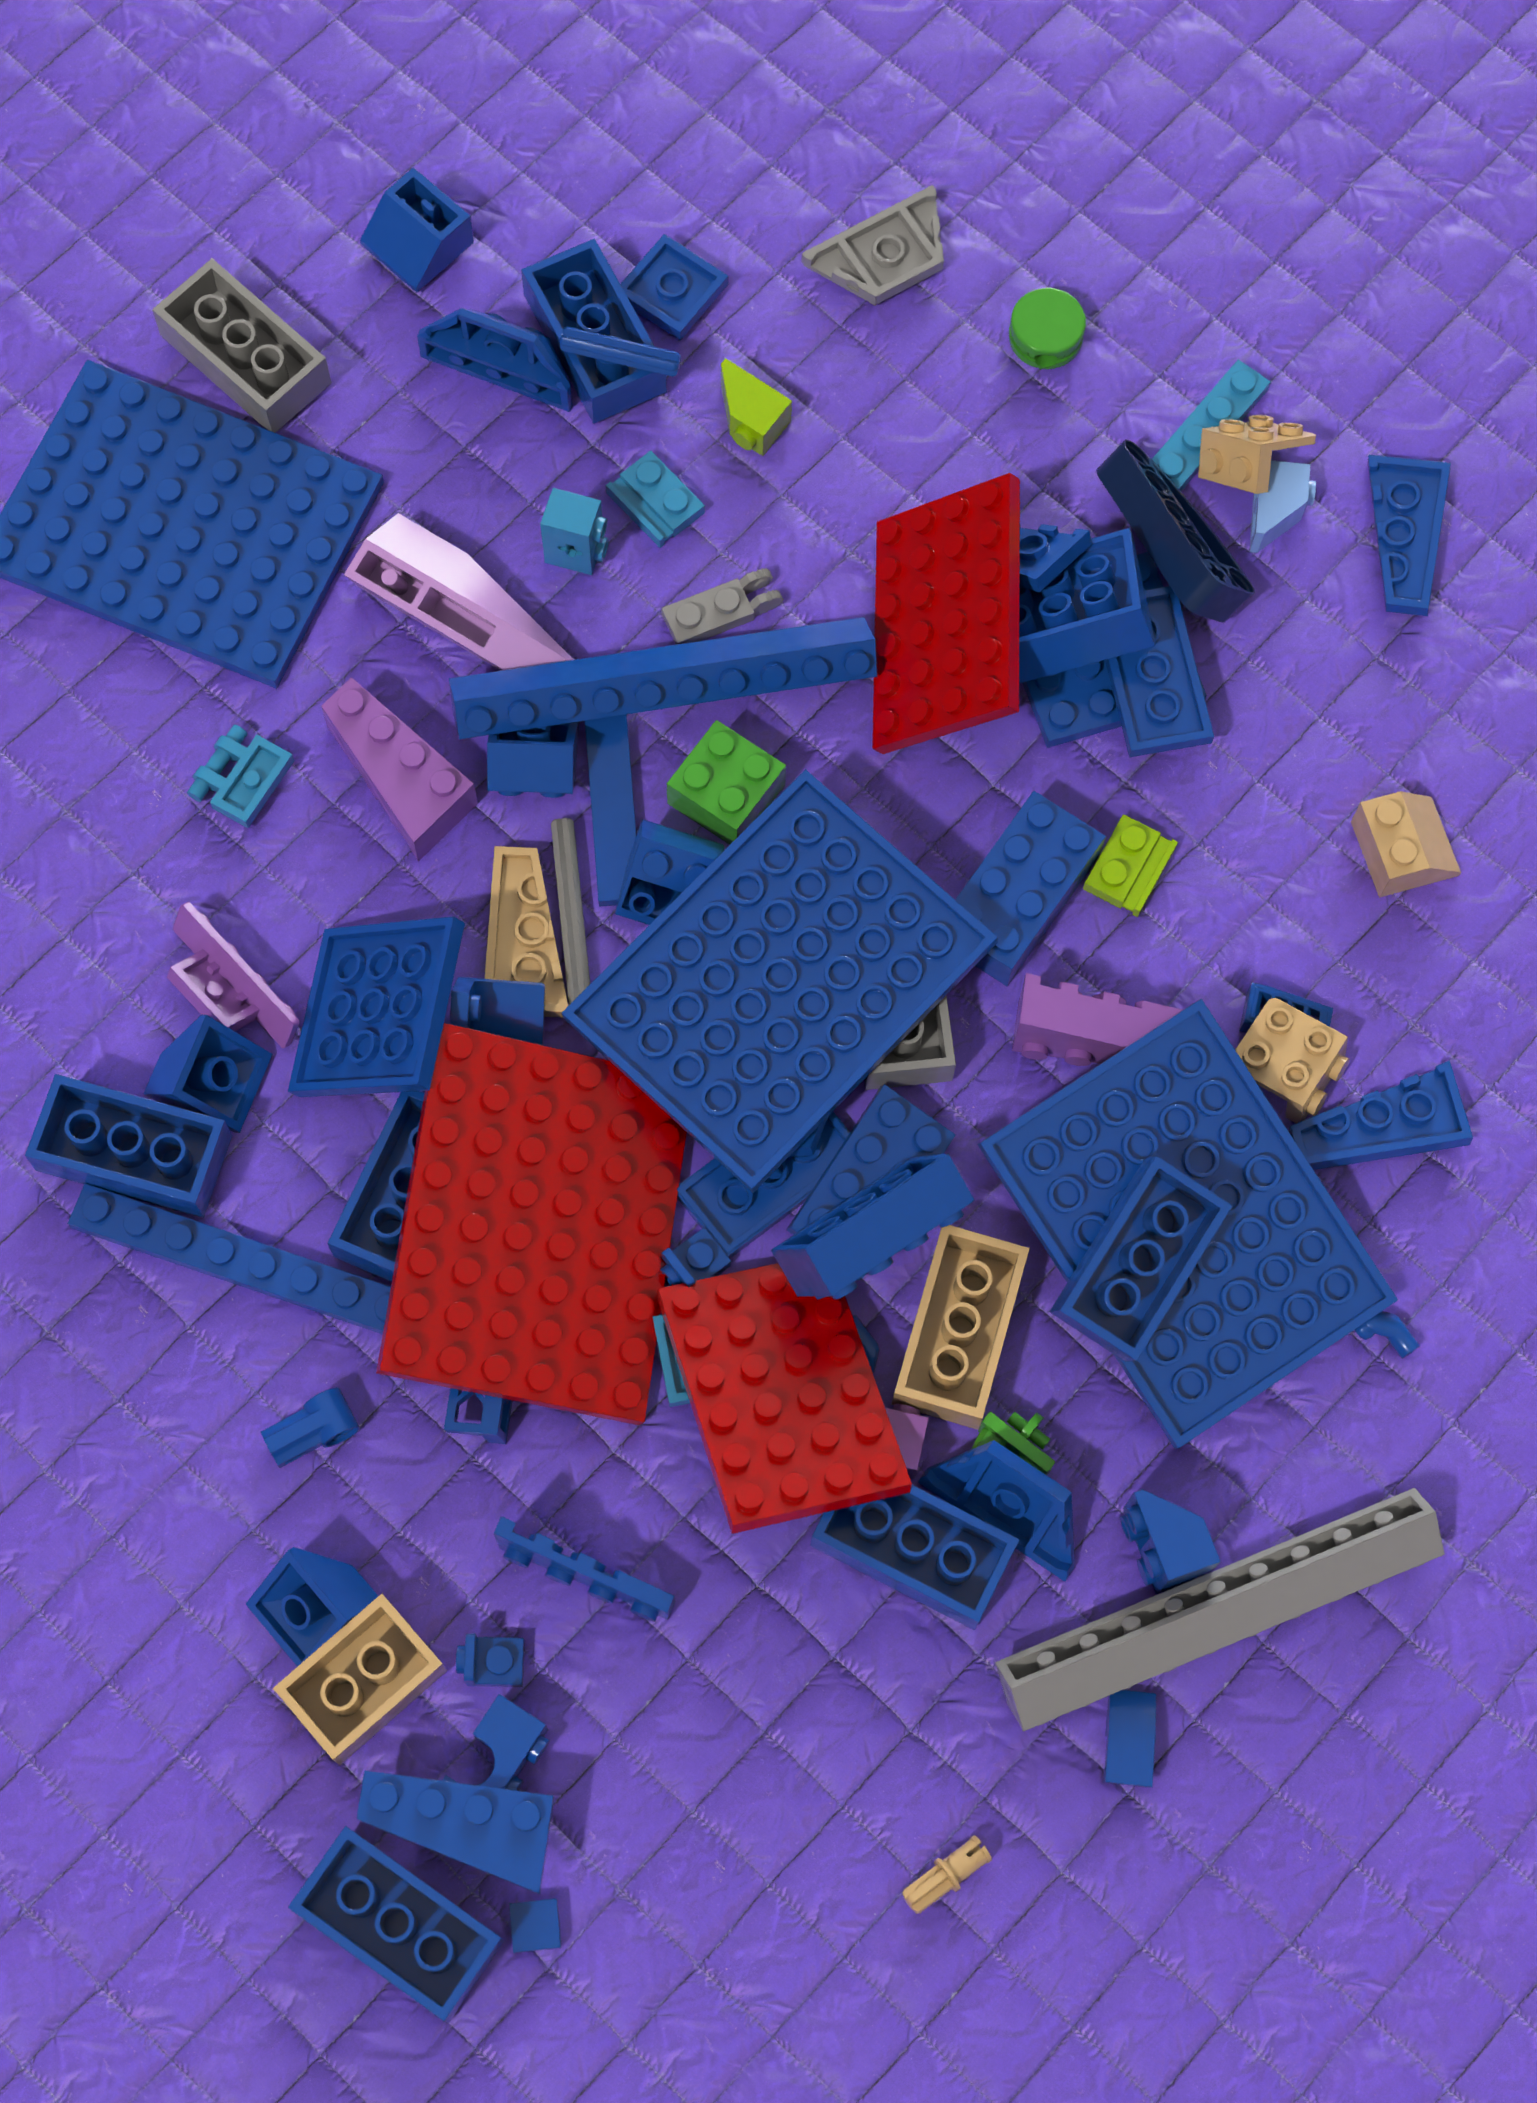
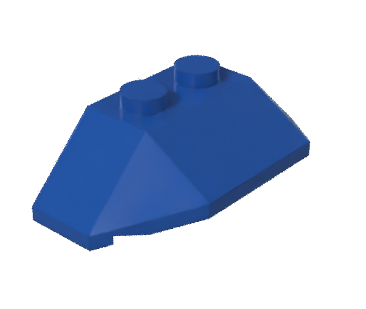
[417,308,572,412]

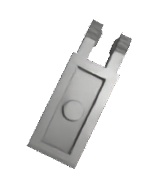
[661,568,783,645]

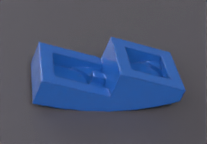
[1103,1690,1156,1788]

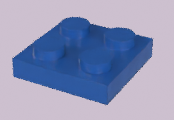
[620,234,729,341]

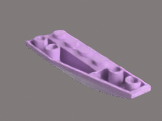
[344,513,574,671]

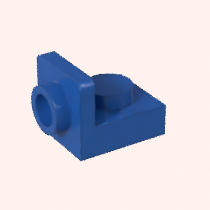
[660,1227,731,1287]
[456,1634,525,1687]

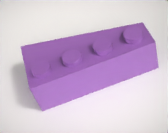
[321,677,478,862]
[1012,973,1182,1066]

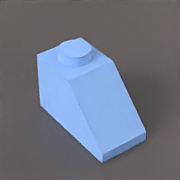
[1249,460,1316,553]

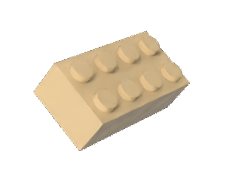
[891,1225,1030,1430]

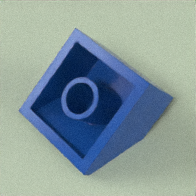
[487,722,579,798]

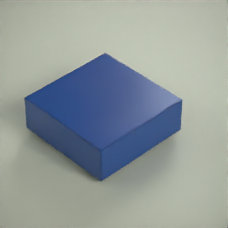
[509,1898,562,1953]

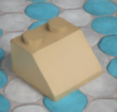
[1351,791,1461,898]

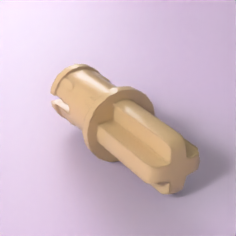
[902,1835,992,1914]

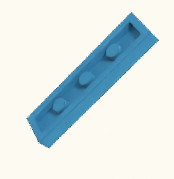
[1152,359,1271,491]

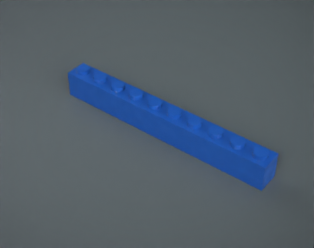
[448,617,877,740]

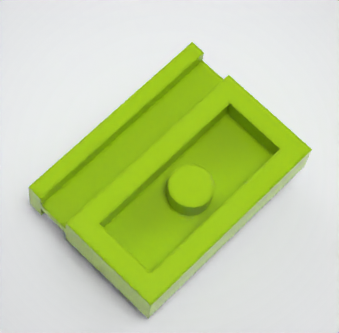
[1083,814,1178,917]

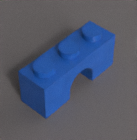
[442,1694,550,1791]

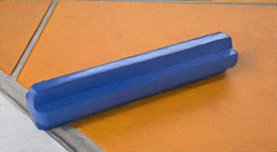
[560,327,681,377]

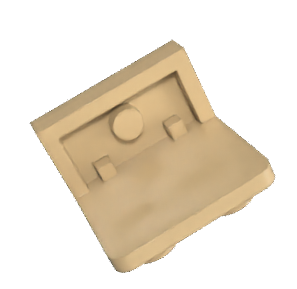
[1198,415,1316,494]
[1235,998,1350,1123]

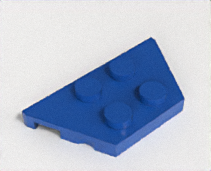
[918,1440,1075,1582]

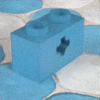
[540,488,609,575]

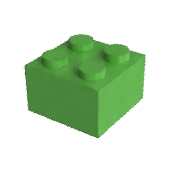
[667,720,786,845]

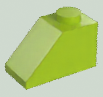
[721,358,792,456]

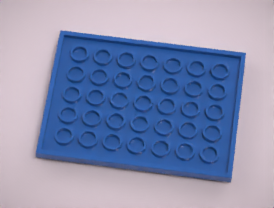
[0,359,384,689]
[561,769,998,1193]
[977,998,1398,1449]

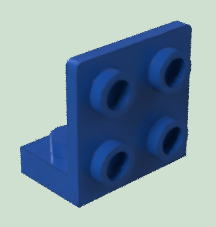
[450,977,545,1045]

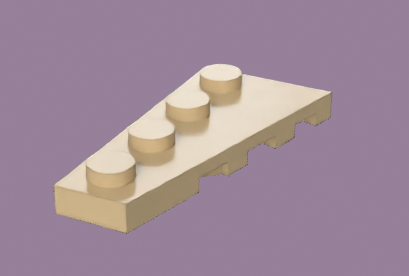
[484,846,568,1017]

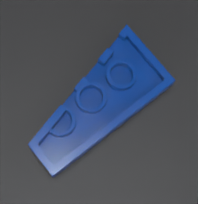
[1368,455,1451,616]
[1020,524,1092,592]
[1289,1060,1473,1170]
[494,1516,675,1622]
[356,1770,554,1894]

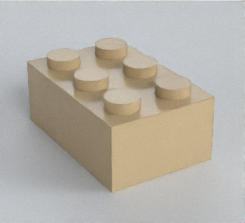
[273,1594,447,1766]

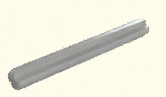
[551,818,590,1005]

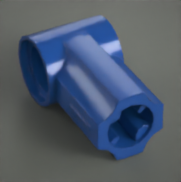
[261,1387,360,1468]

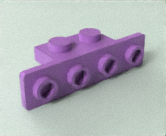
[167,902,300,1048]

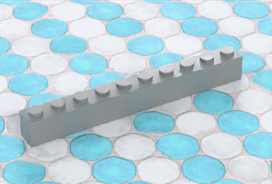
[995,1488,1445,1731]

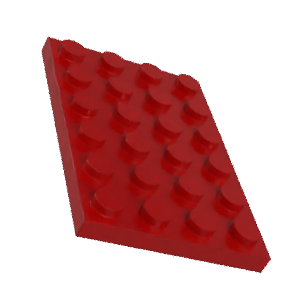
[872,473,1020,754]
[657,1263,912,1534]

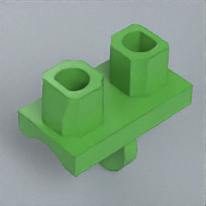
[972,1411,1056,1475]

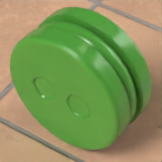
[1009,288,1086,369]

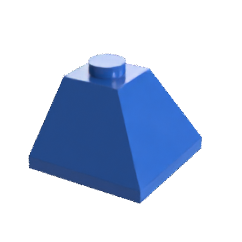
[143,1015,273,1133]
[246,1547,378,1667]

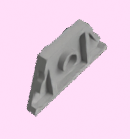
[801,185,944,305]

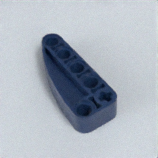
[1096,439,1255,622]

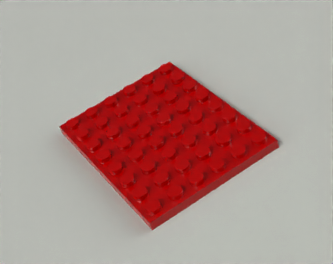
[376,1023,687,1425]

